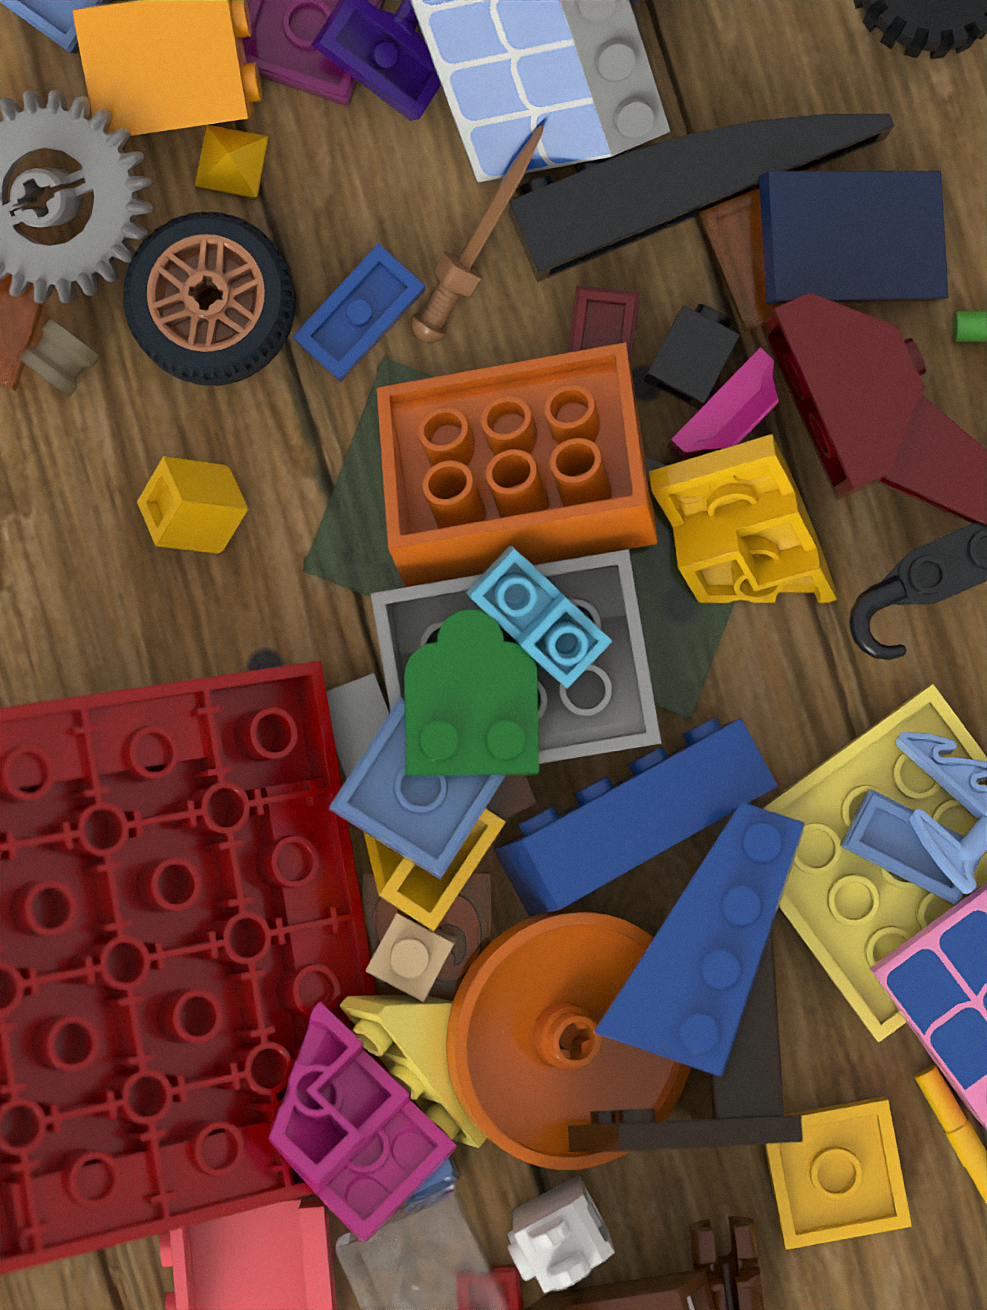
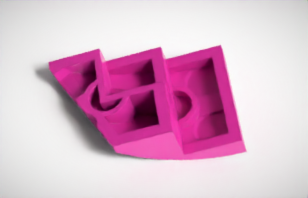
[269,1002,457,1244]

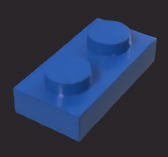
[293,243,426,383]

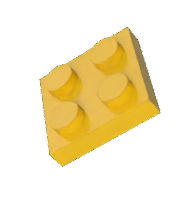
[764,1096,912,1250]

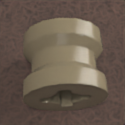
[18,318,100,397]

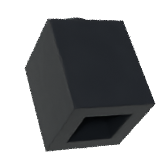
[644,304,740,410]

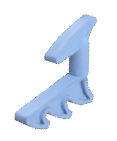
[895,732,987,894]

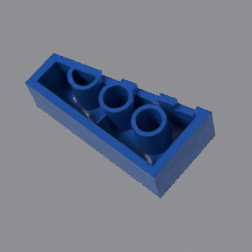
[493,716,778,916]
[594,802,804,1077]

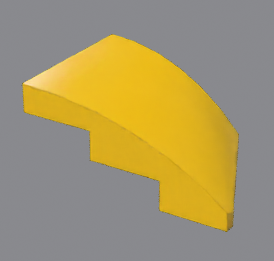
[649,434,837,603]

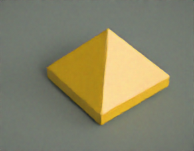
[194,125,269,200]

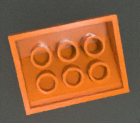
[377,342,658,587]

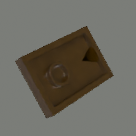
[568,929,803,1152]

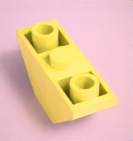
[339,994,487,1148]

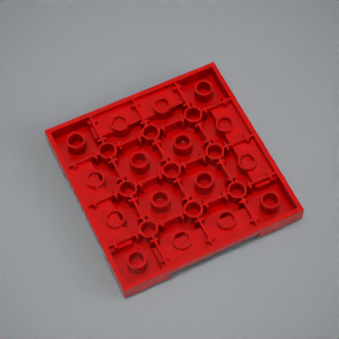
[0,660,389,1275]

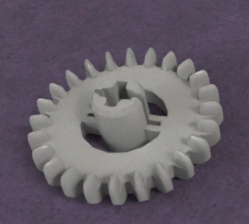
[0,89,153,303]

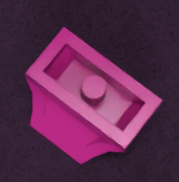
[667,347,779,461]

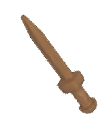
[411,125,544,342]

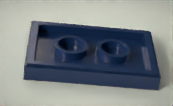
[759,171,948,304]

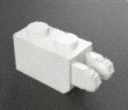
[507,1174,614,1293]

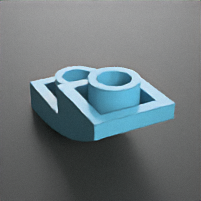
[466,545,612,689]

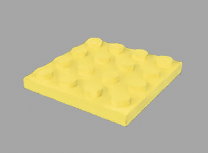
[761,684,987,1043]

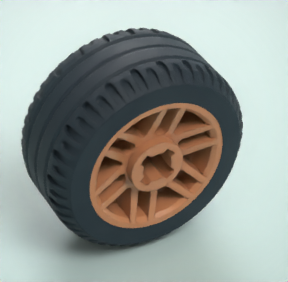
[123,212,295,386]

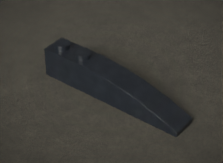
[509,114,895,282]

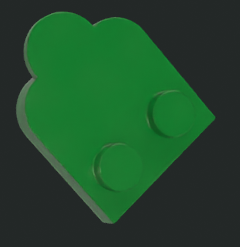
[404,609,539,777]

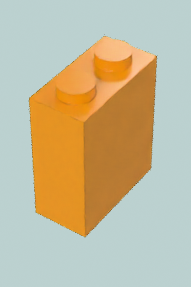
[72,0,262,136]

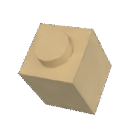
[366,909,456,1002]

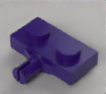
[311,0,441,121]

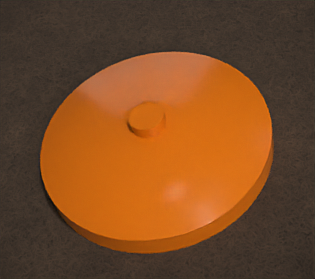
[446,909,691,1170]

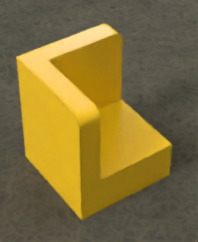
[137,456,249,554]

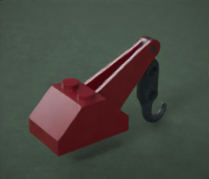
[761,292,987,660]

